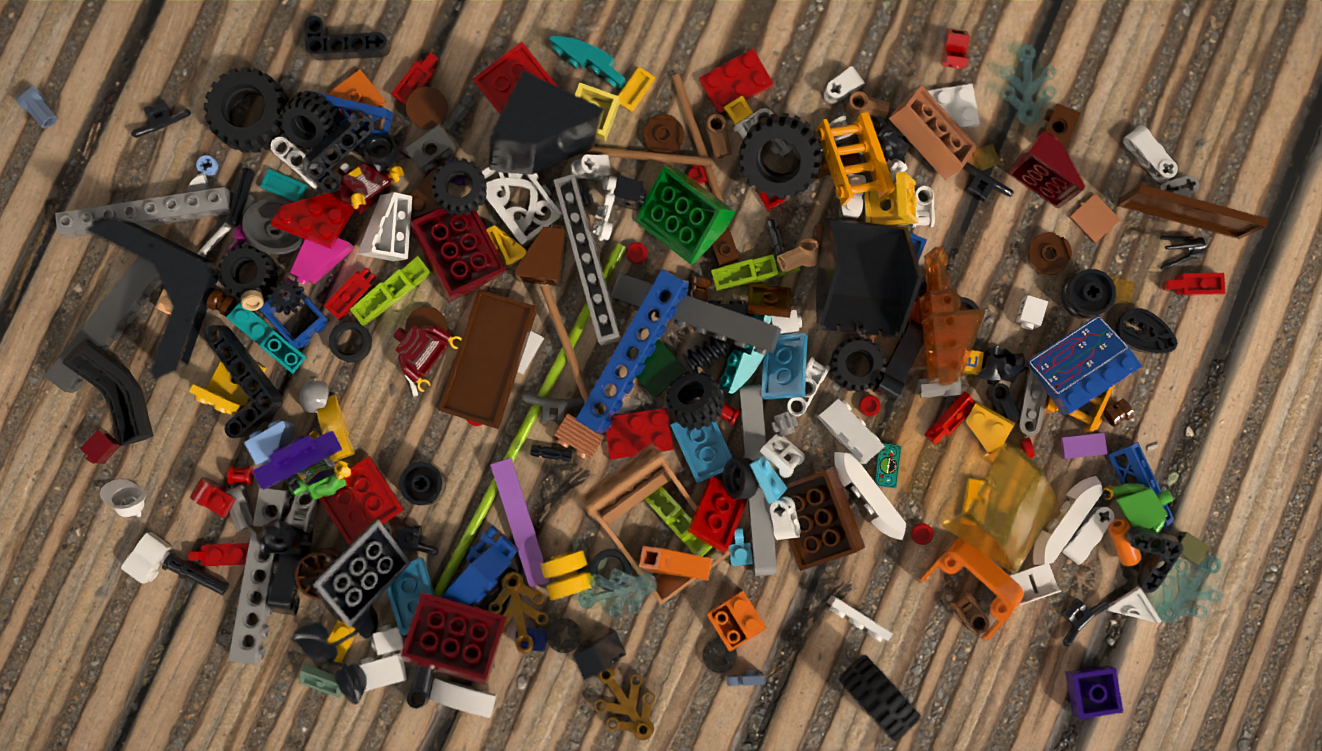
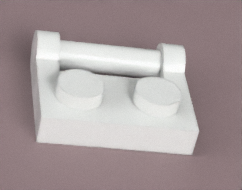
[759,432,805,478]

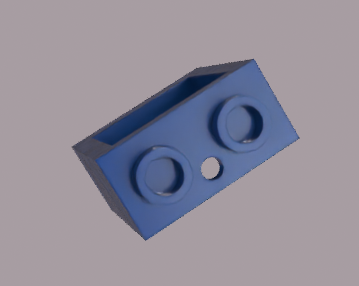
[260,280,329,348]

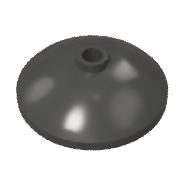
[242,198,305,254]

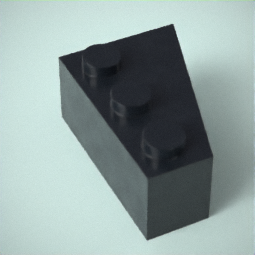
[573,631,626,681]

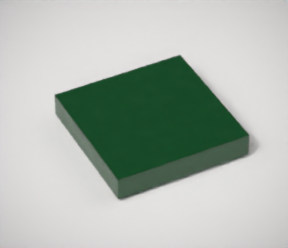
[636,339,687,399]

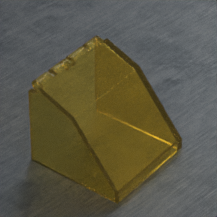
[941,443,1059,574]

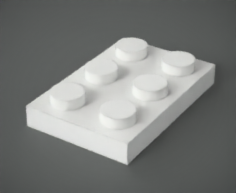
[911,84,980,129]
[827,595,893,642]

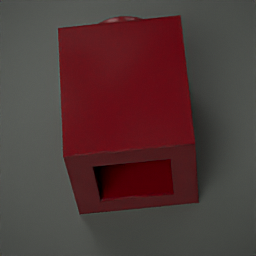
[80,430,120,464]

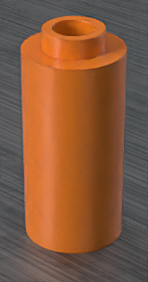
[1108,519,1142,566]

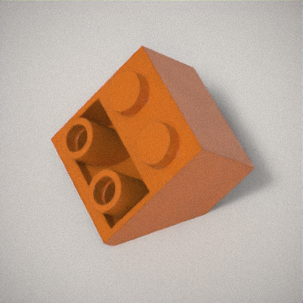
[707,590,767,651]

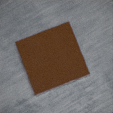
[747,283,791,318]

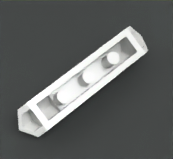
[834,452,906,540]
[1033,476,1103,565]

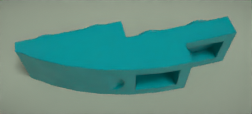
[549,36,625,90]
[226,302,307,374]
[719,314,772,394]

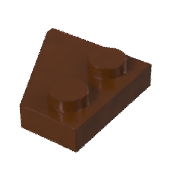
[409,167,448,220]

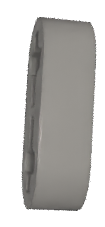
[1158,175,1199,196]

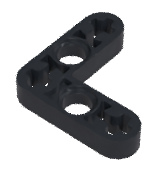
[1125,526,1183,593]

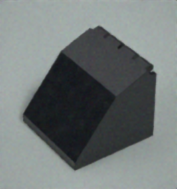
[488,71,604,175]
[816,218,923,338]

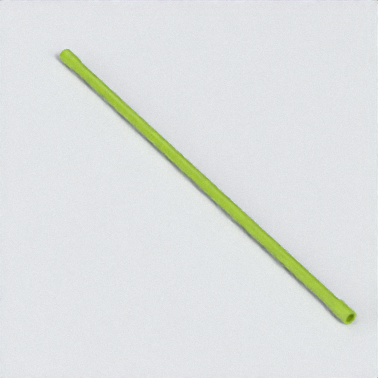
[434,243,627,598]

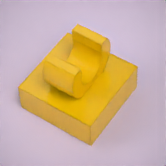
[724,96,753,126]

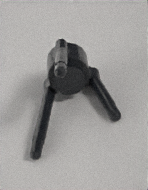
[1160,236,1206,270]

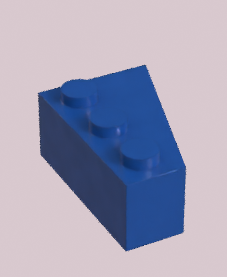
[441,545,512,607]

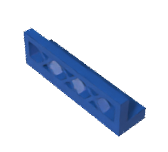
[307,90,393,135]
[1108,442,1174,528]

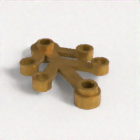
[489,572,549,654]
[594,666,655,740]

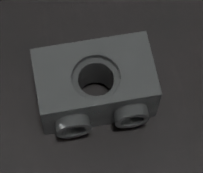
[405,125,457,173]

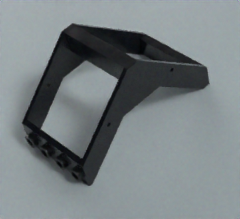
[86,217,219,379]

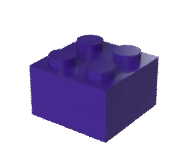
[1065,665,1124,719]

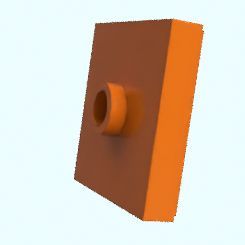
[327,69,387,124]

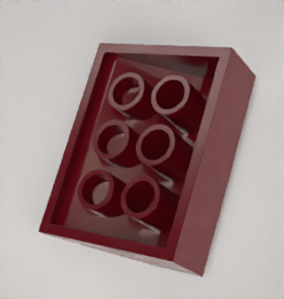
[1007,131,1086,209]
[410,208,507,303]
[400,592,507,685]

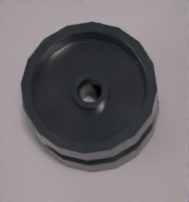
[1061,269,1116,319]

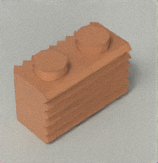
[554,414,605,459]

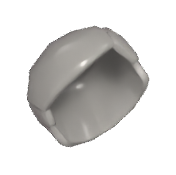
[299,380,328,413]

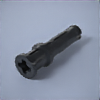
[162,552,229,596]

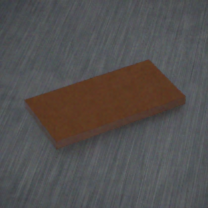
[1117,184,1268,239]
[438,289,538,429]

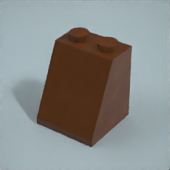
[515,224,568,287]

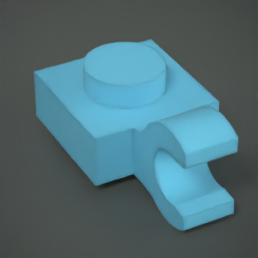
[729,528,753,566]

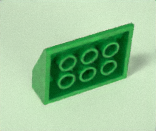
[634,166,736,265]

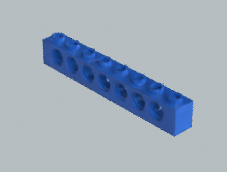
[576,269,689,433]

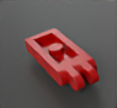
[323,268,376,321]

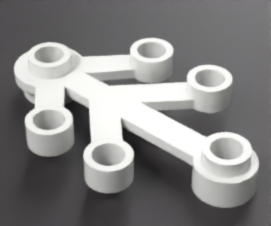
[592,175,617,241]

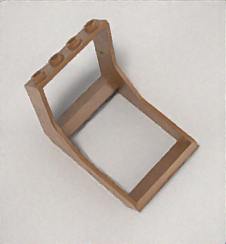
[579,443,731,605]

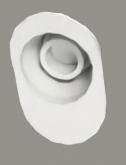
[100,479,147,517]

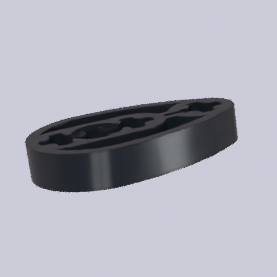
[1116,308,1178,354]

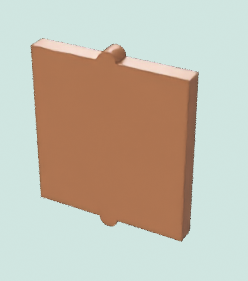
[1070,193,1120,244]

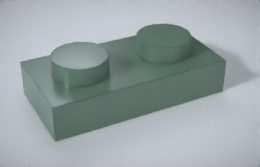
[299,664,342,698]

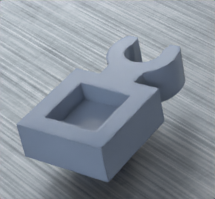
[726,670,765,686]

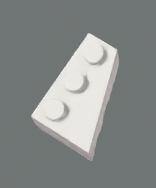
[357,192,412,261]

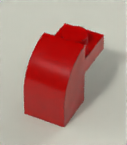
[941,28,970,69]
[190,477,236,518]

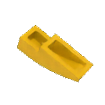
[316,394,355,461]

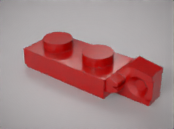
[391,53,439,106]
[1163,273,1226,296]
[925,391,975,445]
[188,543,249,566]

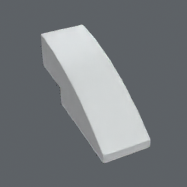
[429,678,497,718]

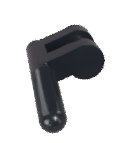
[131,100,191,138]
[962,162,1014,202]
[394,523,439,555]
[1061,598,1111,647]

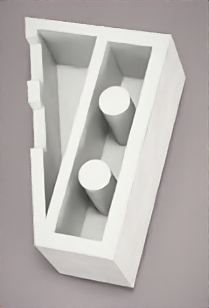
[817,399,885,464]

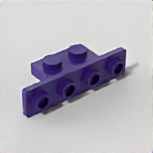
[253,431,342,490]

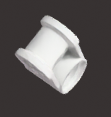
[824,66,865,104]
[733,108,773,139]
[570,154,612,180]
[911,186,935,228]
[770,496,800,540]

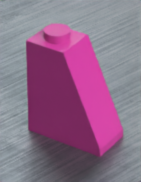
[290,238,354,285]

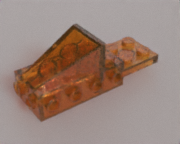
[920,246,985,386]

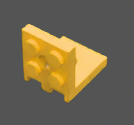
[864,172,919,226]
[189,351,267,415]

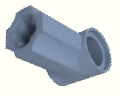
[15,85,58,129]

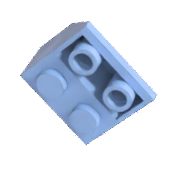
[244,420,296,466]

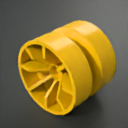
[540,551,594,600]

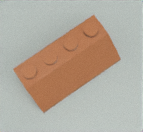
[889,85,977,180]

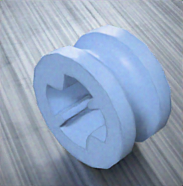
[196,155,218,176]

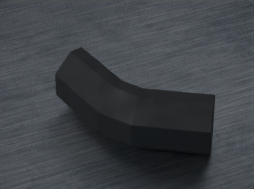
[62,339,154,446]

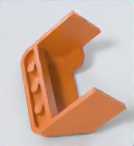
[918,538,1024,641]

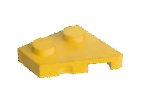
[486,225,528,268]
[966,402,1015,459]

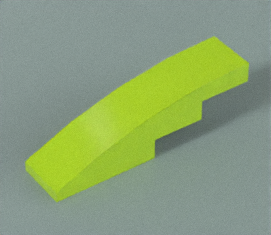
[711,254,801,291]
[350,256,433,326]
[645,486,713,557]

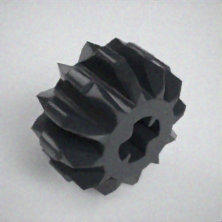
[268,278,306,315]

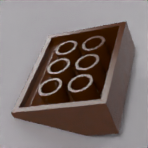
[780,466,865,571]

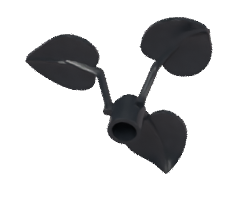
[290,605,378,705]

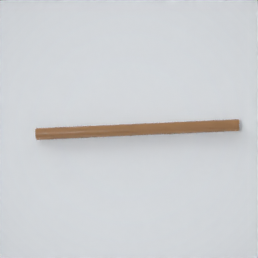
[672,74,724,202]
[581,147,711,166]
[540,284,590,403]

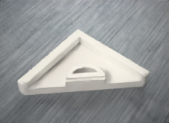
[1106,587,1162,623]

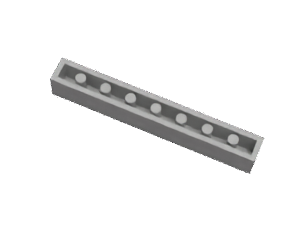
[554,174,622,346]

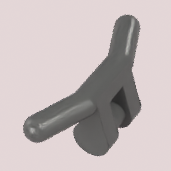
[522,393,585,424]

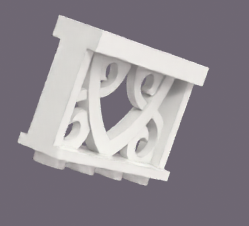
[482,167,564,248]

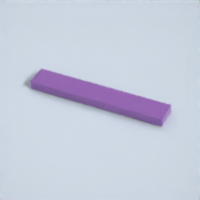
[491,458,551,588]

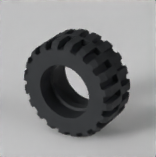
[204,67,289,153]
[738,113,823,199]
[839,655,921,741]

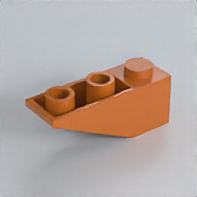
[639,546,712,580]

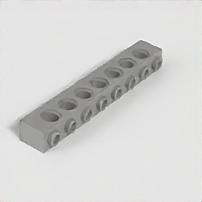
[55,187,233,239]
[228,488,292,665]

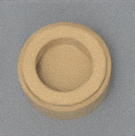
[241,290,264,311]

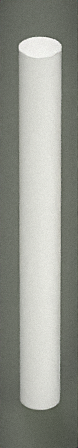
[197,195,257,257]

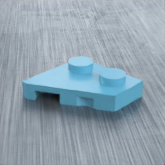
[750,455,787,504]

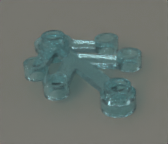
[1000,45,1057,125]
[1157,556,1223,623]
[578,569,657,618]

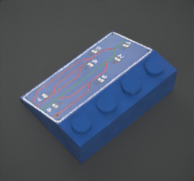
[1027,315,1142,415]

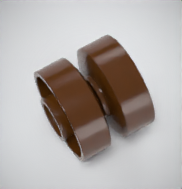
[295,548,342,599]

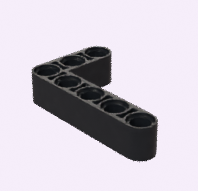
[204,325,283,439]

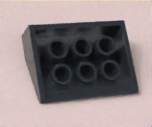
[312,519,411,627]

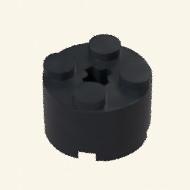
[399,462,446,505]

